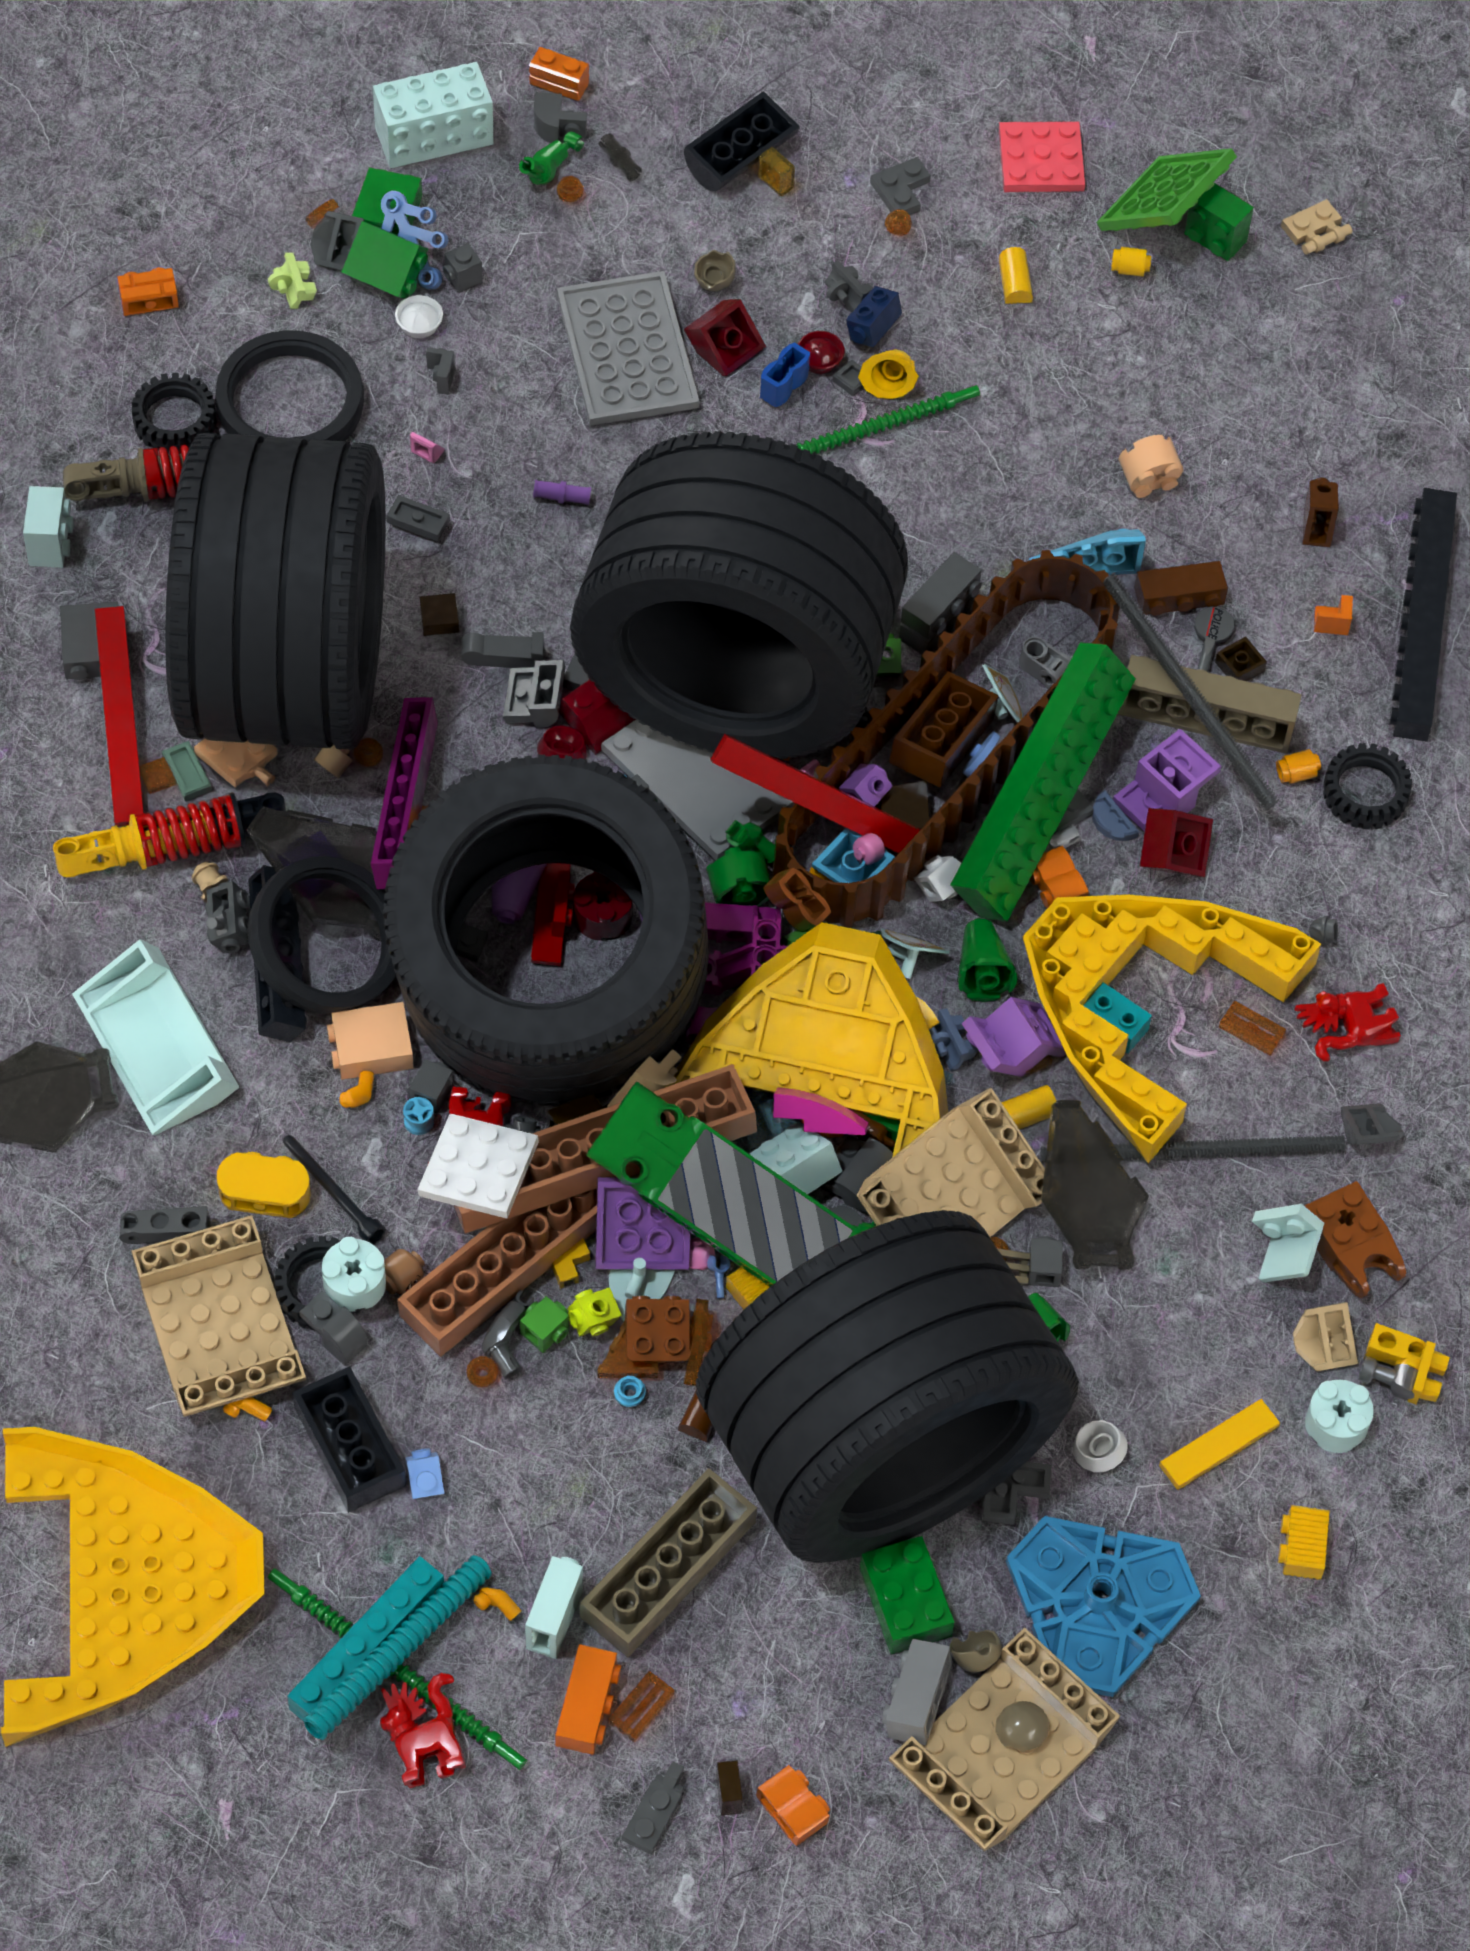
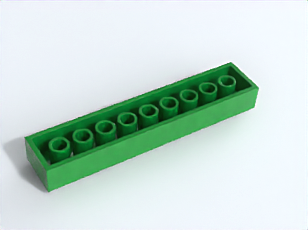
[950,642,1136,922]

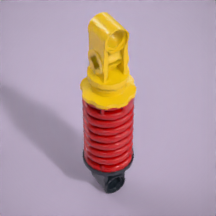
[53,792,288,877]

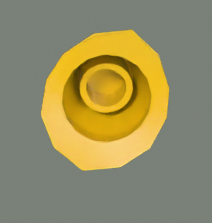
[858,349,919,399]

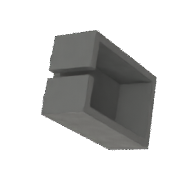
[899,552,982,654]

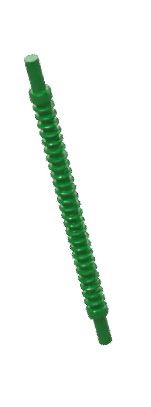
[790,385,980,454]
[267,1568,527,1770]

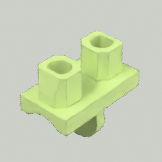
[268,253,317,309]

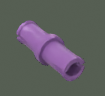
[533,479,591,505]

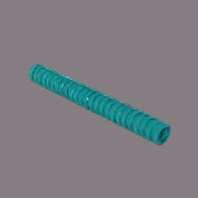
[303,1555,492,1740]

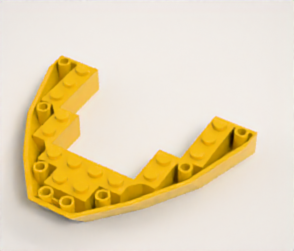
[1023,894,1321,1164]

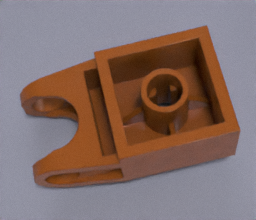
[1304,1181,1406,1298]

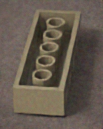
[1118,655,1302,754]
[580,1468,757,1657]

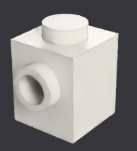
[914,855,961,902]

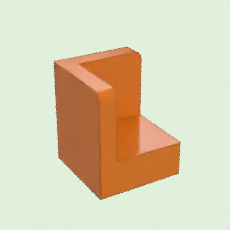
[1314,595,1353,635]

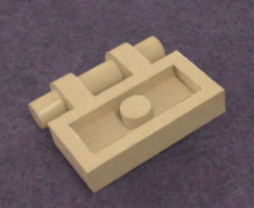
[1281,199,1352,255]

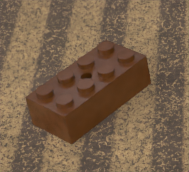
[889,671,999,787]

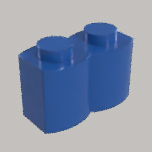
[760,343,810,407]

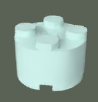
[322,1237,386,1312]
[1305,1380,1373,1453]

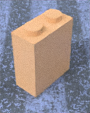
[327,1002,414,1080]

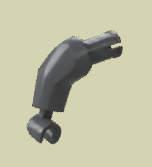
[482,1290,534,1379]

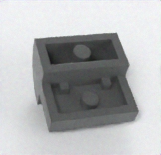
[503,660,566,728]
[819,1135,893,1213]

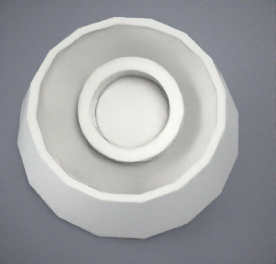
[395,295,443,339]
[1073,1420,1128,1472]

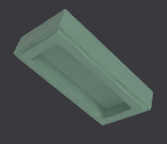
[162,741,212,801]

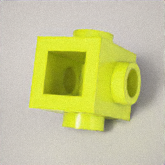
[567,1287,622,1337]

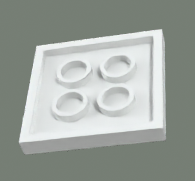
[418,1113,539,1219]

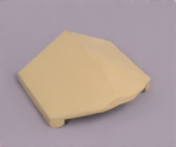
[1293,1302,1358,1371]

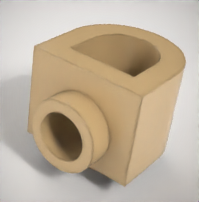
[314,744,353,779]

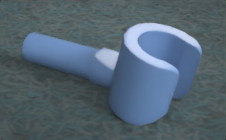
[707,1255,730,1299]

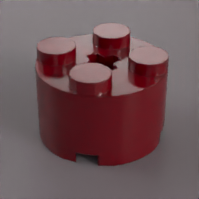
[573,871,633,941]

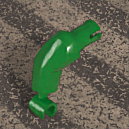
[519,132,584,185]
[725,820,775,864]

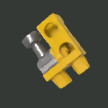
[1358,1323,1450,1405]

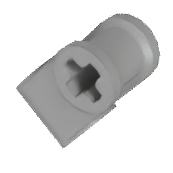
[1019,637,1071,688]

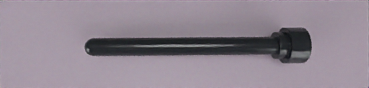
[283,1135,386,1244]

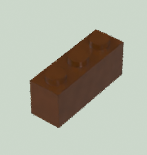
[1134,561,1228,615]

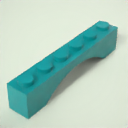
[287,1556,444,1722]

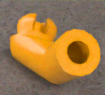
[339,1071,374,1108]
[223,1397,272,1422]
[473,1587,522,1621]

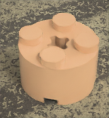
[1119,435,1183,498]

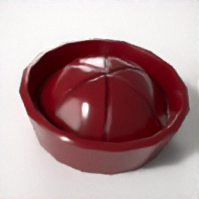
[798,331,845,374]
[537,725,587,759]

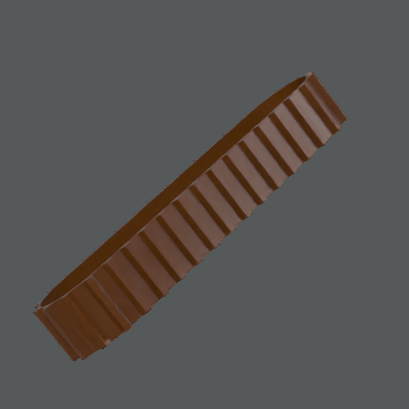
[773,550,1120,929]

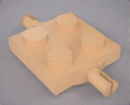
[194,738,277,788]

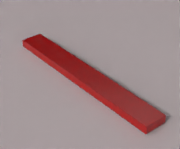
[95,606,144,827]
[710,734,921,853]

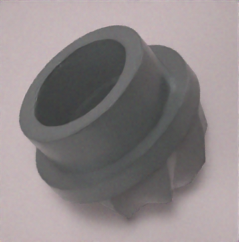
[1309,916,1338,946]

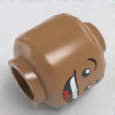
[384,1249,425,1295]

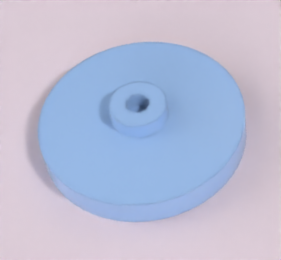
[962,731,1000,777]

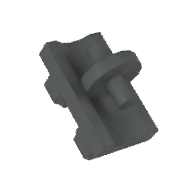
[824,261,873,312]

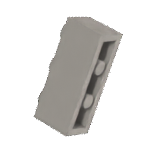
[882,1639,952,1745]

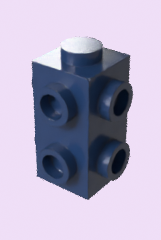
[846,286,902,348]

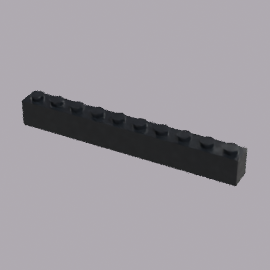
[1389,488,1457,742]

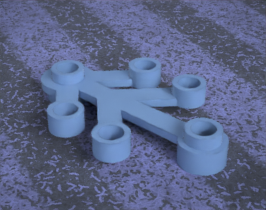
[381,191,448,289]

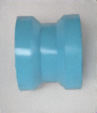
[403,1097,434,1135]

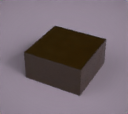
[419,593,459,636]
[1215,636,1267,681]
[716,1760,743,1816]

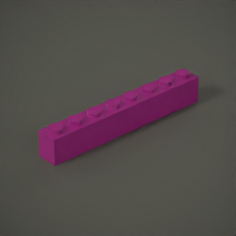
[371,697,438,889]

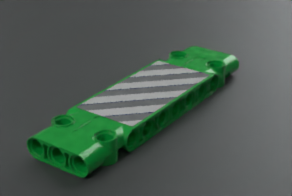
[586,1081,861,1287]

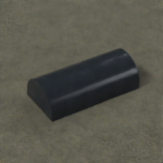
[684,91,800,191]

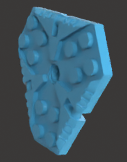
[1006,1516,1201,1697]

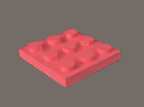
[999,122,1085,192]

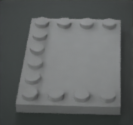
[557,271,699,426]
[601,719,795,860]

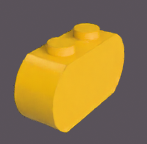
[217,1152,311,1218]

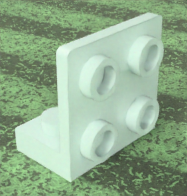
[1252,1204,1324,1283]

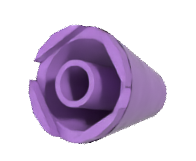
[491,864,547,924]

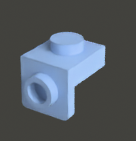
[405,1448,444,1499]

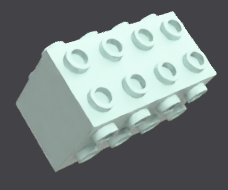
[373,62,494,168]

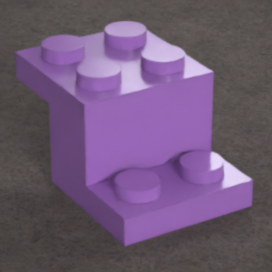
[1113,729,1221,832]
[962,997,1066,1077]

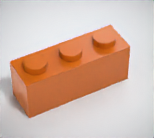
[555,1644,622,1755]

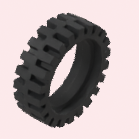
[132,373,216,454]
[1323,743,1412,830]
[275,1236,362,1331]

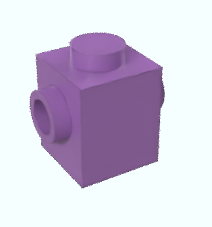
[839,764,893,807]

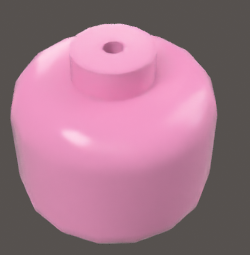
[853,833,885,865]
[689,1237,715,1270]

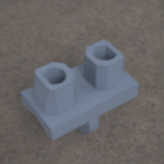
[929,1008,978,1071]

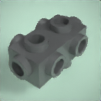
[205,881,250,953]

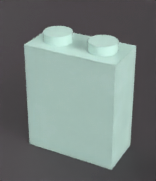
[525,1556,583,1659]

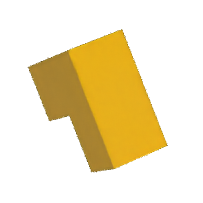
[552,1238,590,1289]

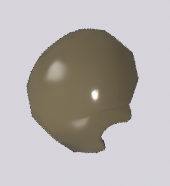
[694,249,736,292]
[950,1630,1003,1673]
[995,1701,1049,1752]

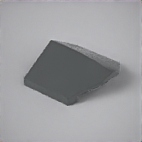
[310,211,364,271]
[1341,1103,1405,1145]

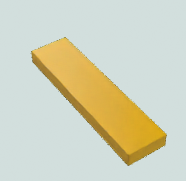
[1159,1398,1280,1490]

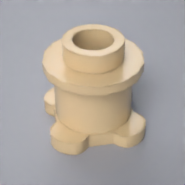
[191,862,228,902]

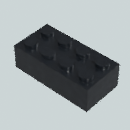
[292,1366,406,1513]

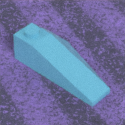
[1029,529,1146,575]

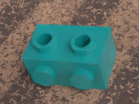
[1083,982,1152,1054]

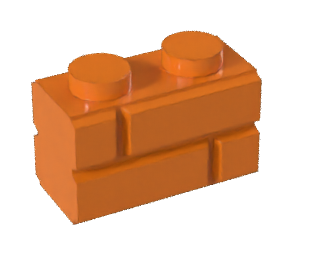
[529,47,589,101]
[117,267,179,316]

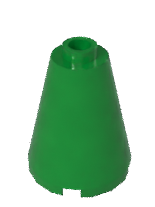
[957,918,1017,1002]

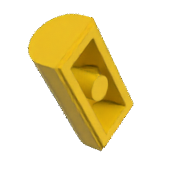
[999,247,1033,304]
[1001,1085,1058,1130]

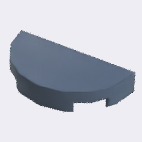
[1092,790,1139,841]

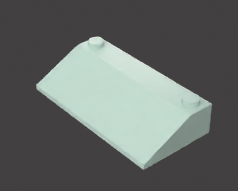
[72,939,239,1136]

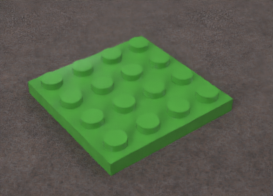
[1096,148,1237,231]

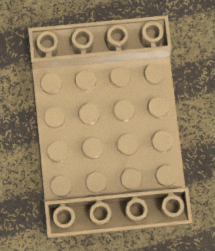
[856,1088,1058,1237]
[132,1215,306,1417]
[889,1627,1120,1851]

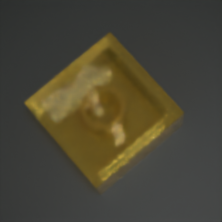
[759,147,795,197]

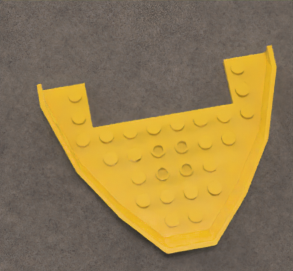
[674,922,948,1157]
[1,1427,265,1747]

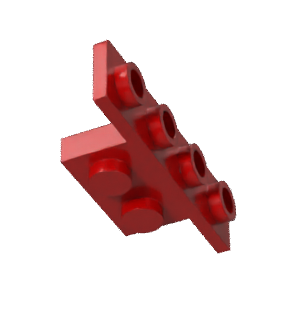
[531,863,575,966]

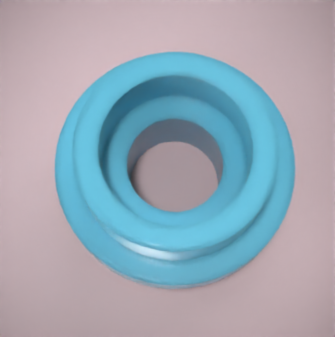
[614,1376,646,1407]

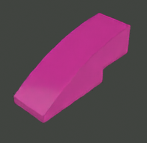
[773,1087,868,1135]

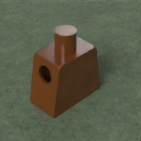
[1302,477,1339,547]

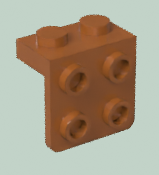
[625,1296,690,1362]

